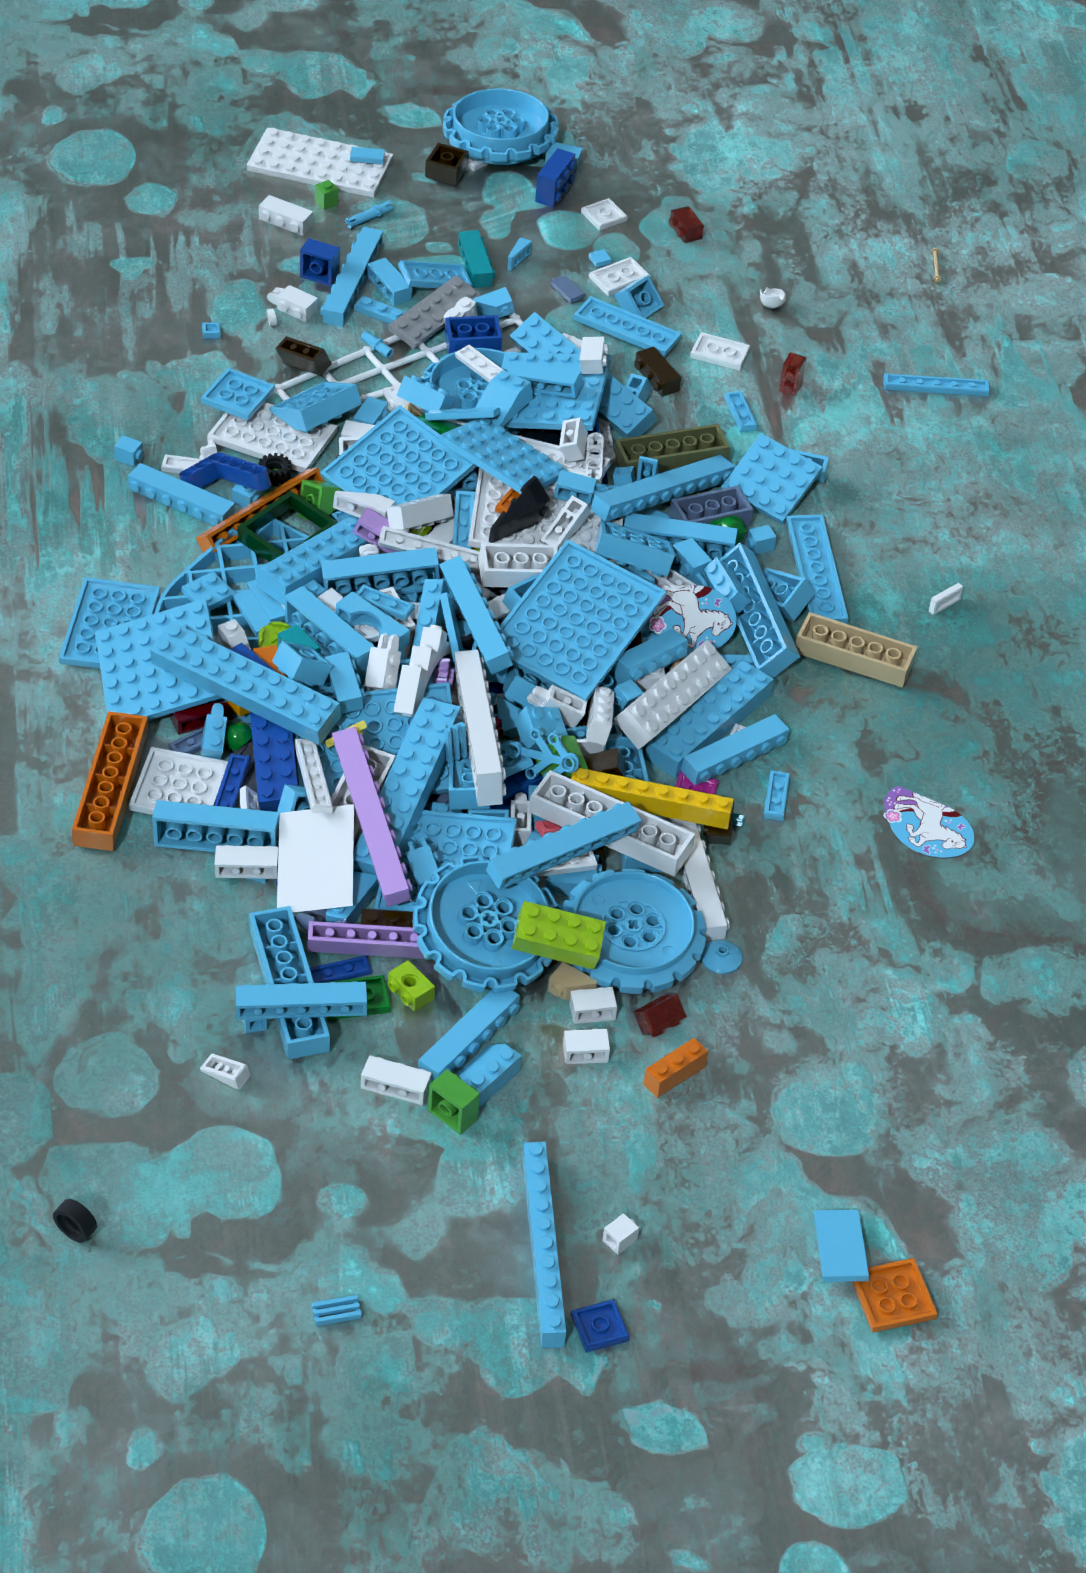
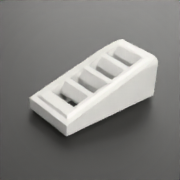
[200,1053,251,1090]

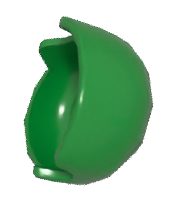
[224,722,252,751]

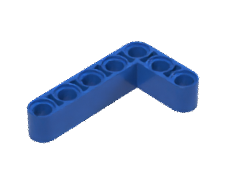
[179,453,271,491]

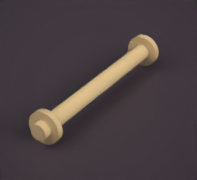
[931,248,942,283]

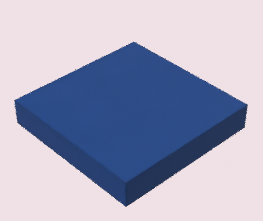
[571,1299,630,1353]

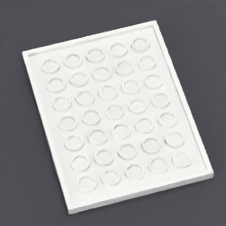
[468,468,623,566]

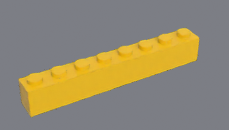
[571,768,734,829]

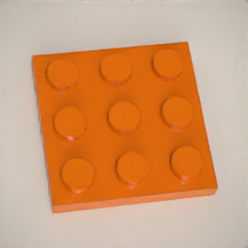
[851,1258,938,1333]

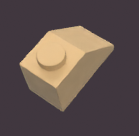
[548,962,598,1001]

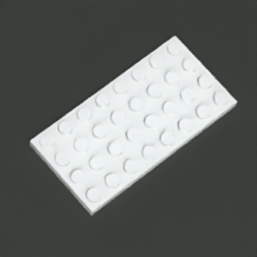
[247,127,393,198]

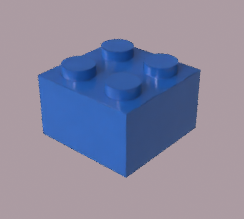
[300,238,340,286]

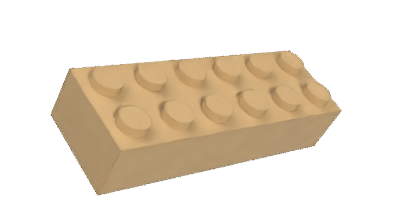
[795,612,918,688]

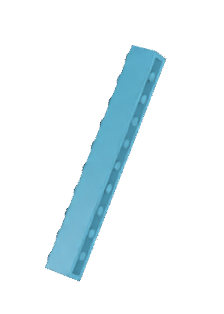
[590,455,735,522]
[522,1142,566,1348]

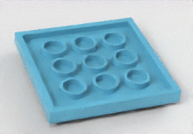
[721,433,822,525]

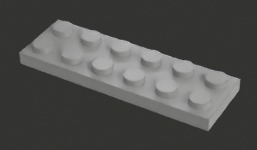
[388,275,482,349]

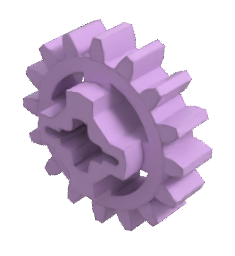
[433,658,455,691]

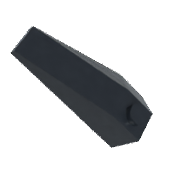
[488,476,550,543]

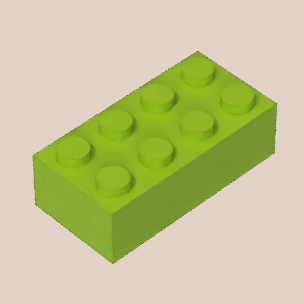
[512,901,606,970]

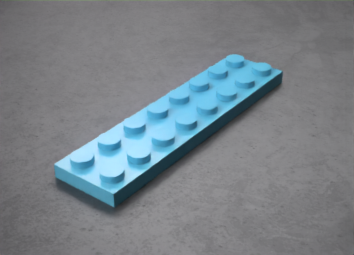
[786,515,848,624]

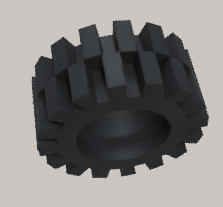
[258,453,292,486]

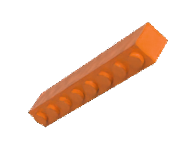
[196,467,325,553]

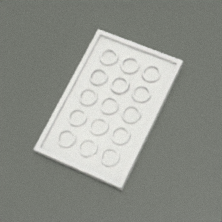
[207,402,338,473]

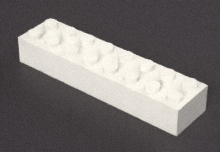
[613,639,732,750]
[529,770,695,877]

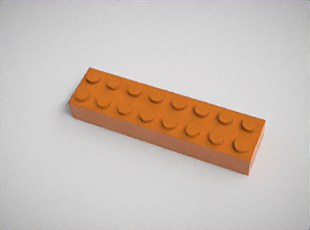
[72,711,148,851]

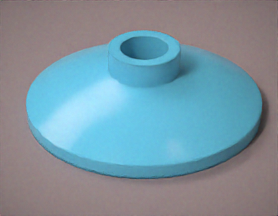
[701,940,742,974]

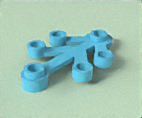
[505,727,580,779]

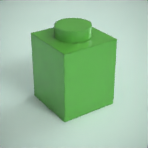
[315,180,338,210]

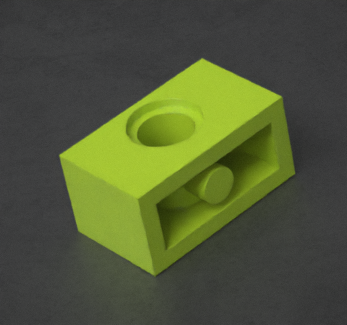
[387,960,435,1012]

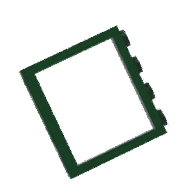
[238,491,338,562]

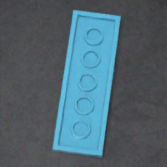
[573,296,682,357]

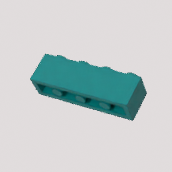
[458,230,495,288]

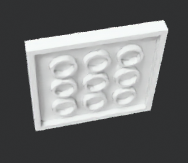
[129,747,228,815]

